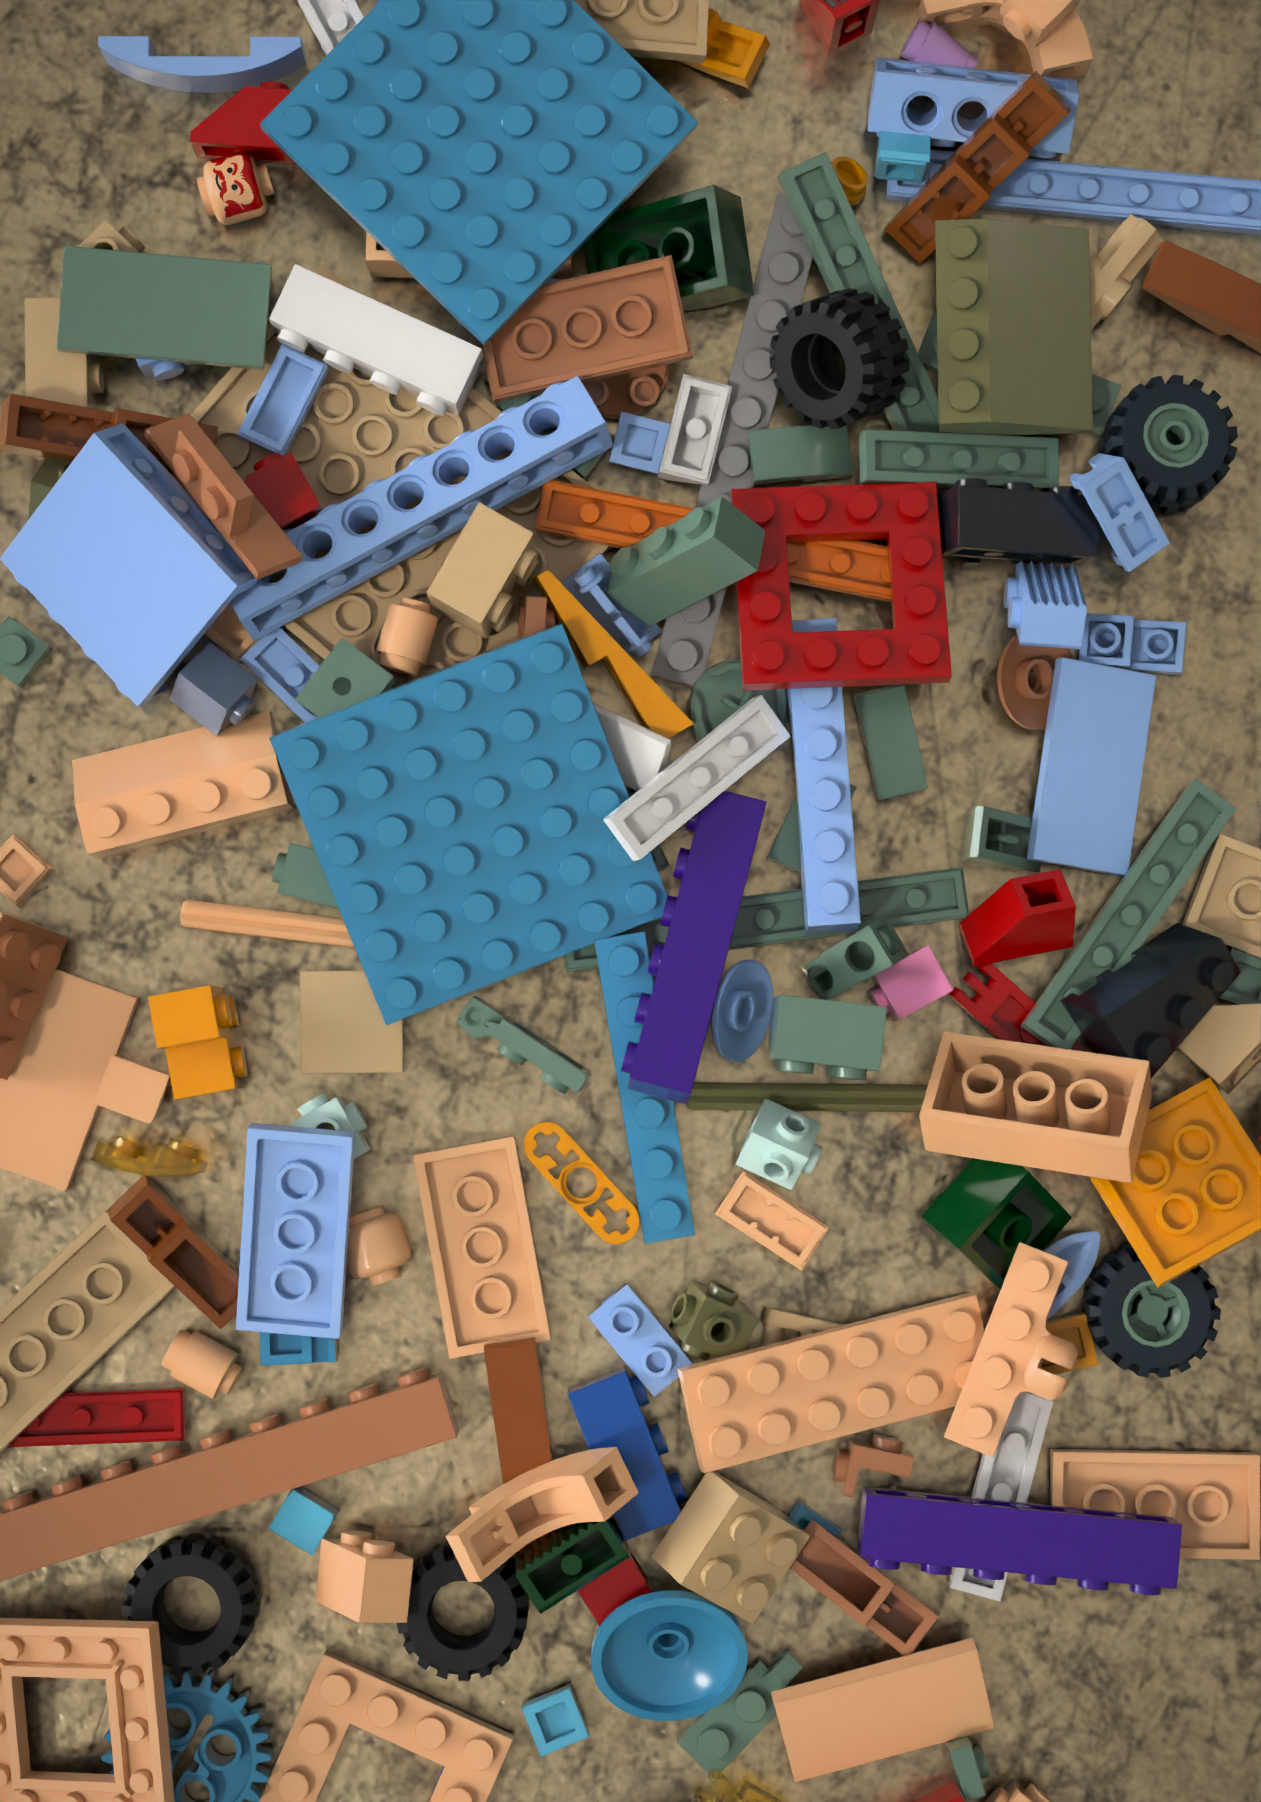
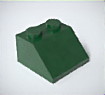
[921,1158,1072,1290]

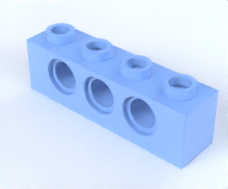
[867,57,1079,158]

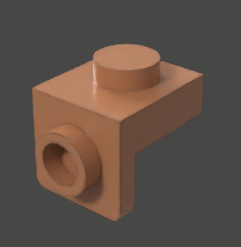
[833,1435,914,1497]

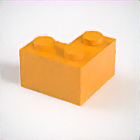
[148,985,248,1100]

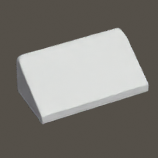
[657,374,732,485]
[593,702,671,791]

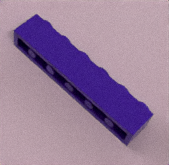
[621,791,767,1105]
[857,1487,1182,1595]

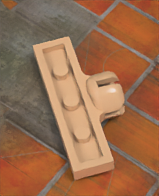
[944,1242,1078,1457]

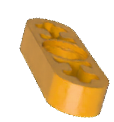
[524,1122,639,1244]

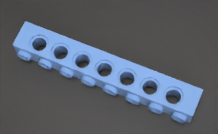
[230,375,614,641]

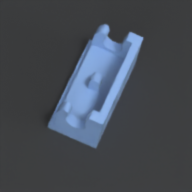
[1069,453,1170,572]

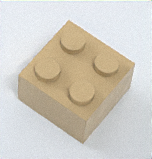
[426,502,540,639]
[652,1471,810,1624]

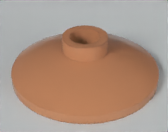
[997,634,1073,730]

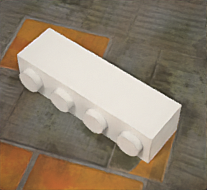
[269,264,484,416]

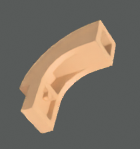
[917,0,1093,79]
[446,1447,639,1582]

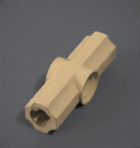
[1090,214,1164,331]

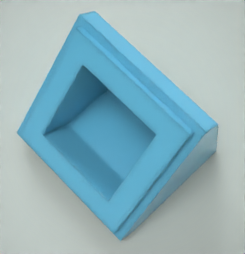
[874,131,930,183]

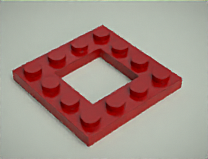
[730,482,952,691]

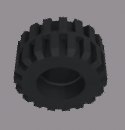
[769,289,910,429]
[122,1534,261,1676]
[397,1541,529,1681]

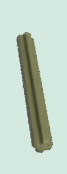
[686,1082,928,1112]

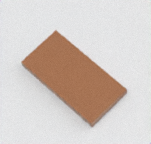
[481,255,693,403]

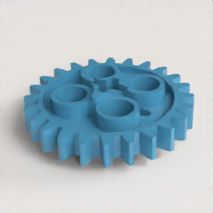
[101,1670,274,1802]

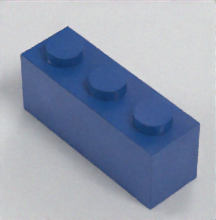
[567,1366,688,1541]

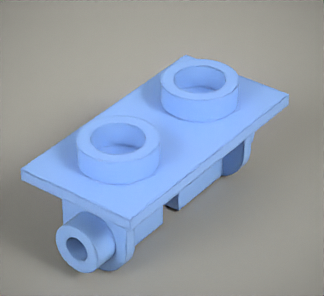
[561,553,662,658]
[588,1284,694,1397]

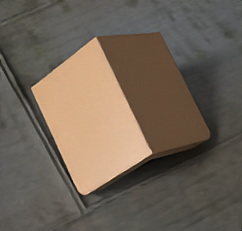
[93,1055,172,1123]

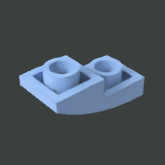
[1079,613,1187,676]

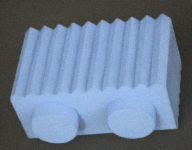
[1003,561,1087,649]

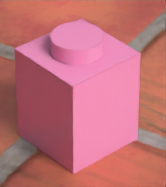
[868,945,953,1021]

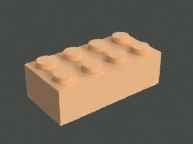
[919,1032,1152,1183]

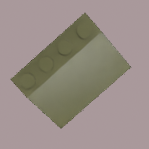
[935,218,1093,436]

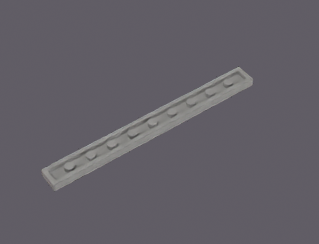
[651,192,813,688]

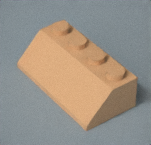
[72,710,295,859]

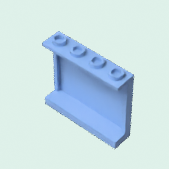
[0,423,259,707]

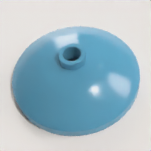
[591,1590,748,1721]

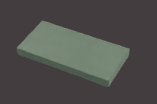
[57,246,272,370]

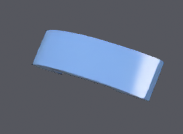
[98,36,306,93]

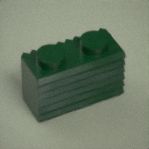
[514,1517,630,1614]

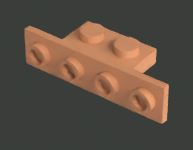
[144,413,302,580]

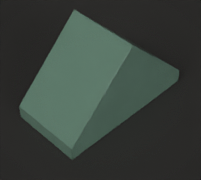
[961,806,1041,872]

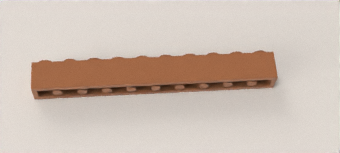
[0,1368,459,1581]

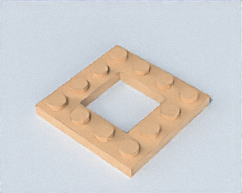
[0,1618,175,1802]
[259,1650,514,1802]

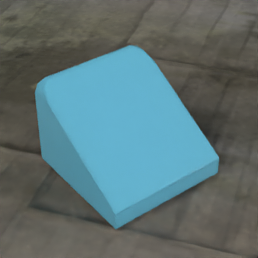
[268,1487,340,1555]

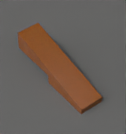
[0,393,218,474]

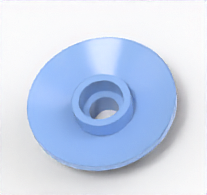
[712,959,773,1062]

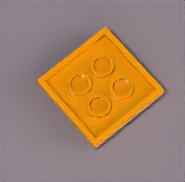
[1089,1077,1261,1288]

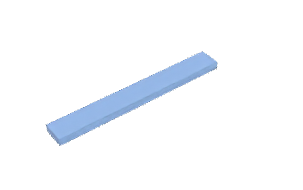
[885,150,1261,235]

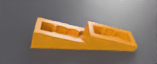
[532,570,694,739]

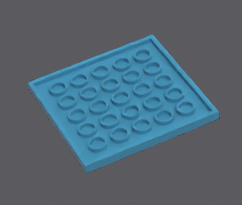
[260,0,699,346]
[269,623,667,1025]

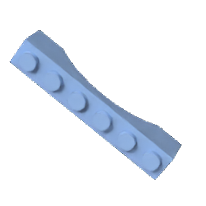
[787,618,861,934]

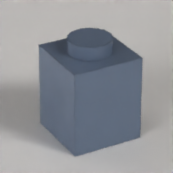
[169,642,258,736]

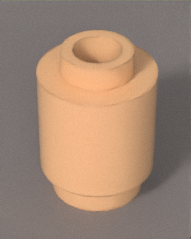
[376,597,438,677]
[161,1329,243,1399]

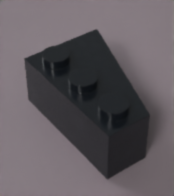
[937,478,1098,565]
[1060,923,1241,1079]

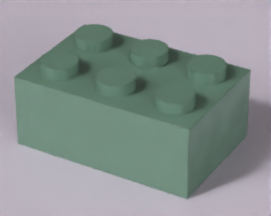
[765,995,887,1080]

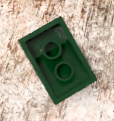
[584,185,754,311]

